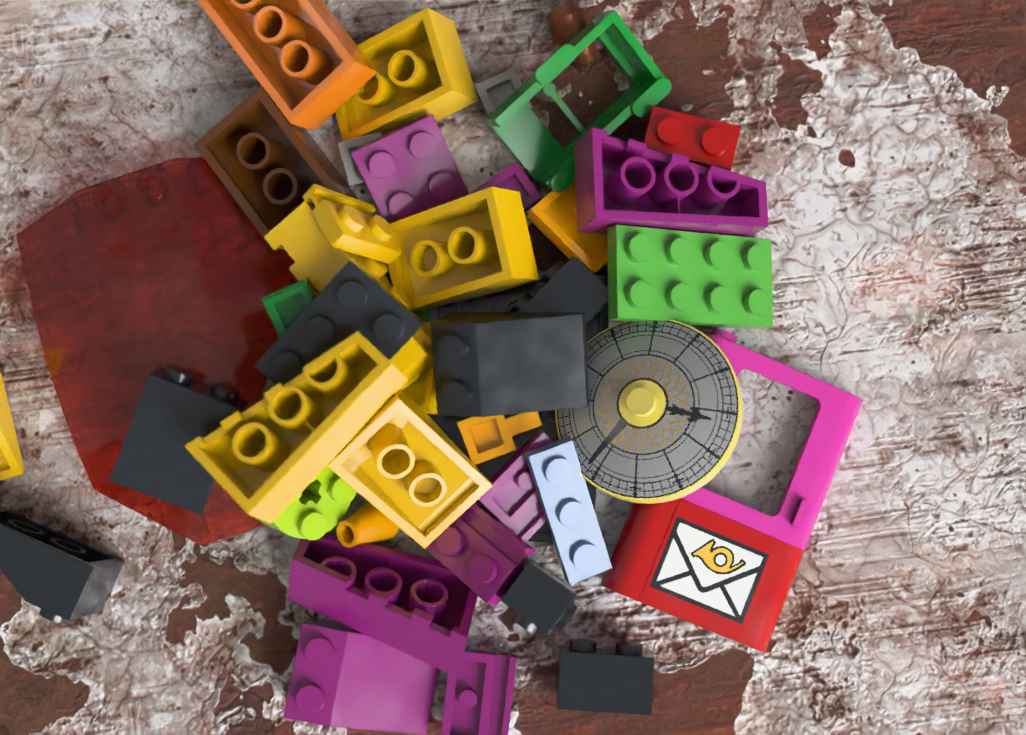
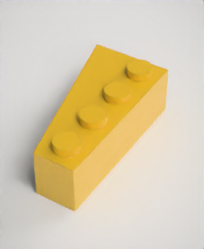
[264,201,434,390]
[184,331,409,524]

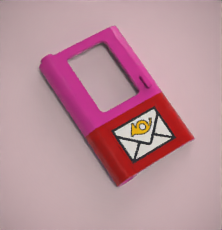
[600,328,863,652]

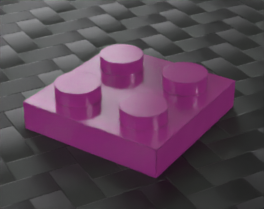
[350,113,469,224]

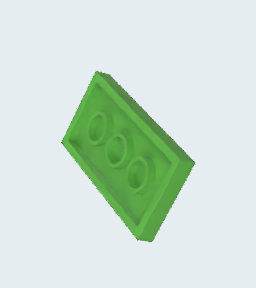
[607,225,773,329]

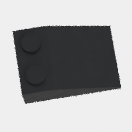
[430,312,589,417]
[0,507,125,624]

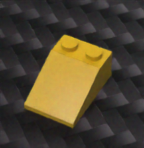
[335,7,478,141]
[388,186,539,312]
[327,388,493,549]

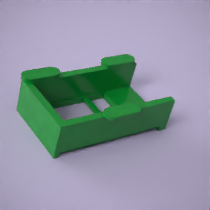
[483,10,672,192]

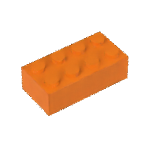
[197,0,377,131]

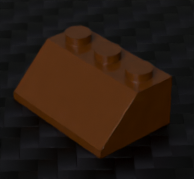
[194,86,358,251]

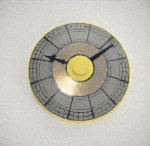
[555,319,743,504]

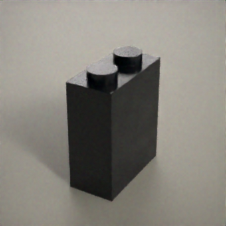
[109,364,249,515]

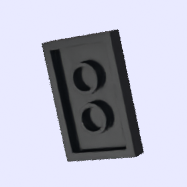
[254,258,423,385]

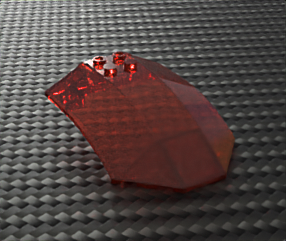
[16,157,298,547]

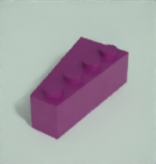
[574,127,768,237]
[287,533,478,677]

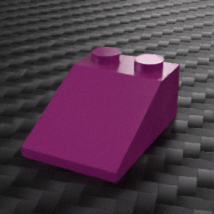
[283,617,439,735]

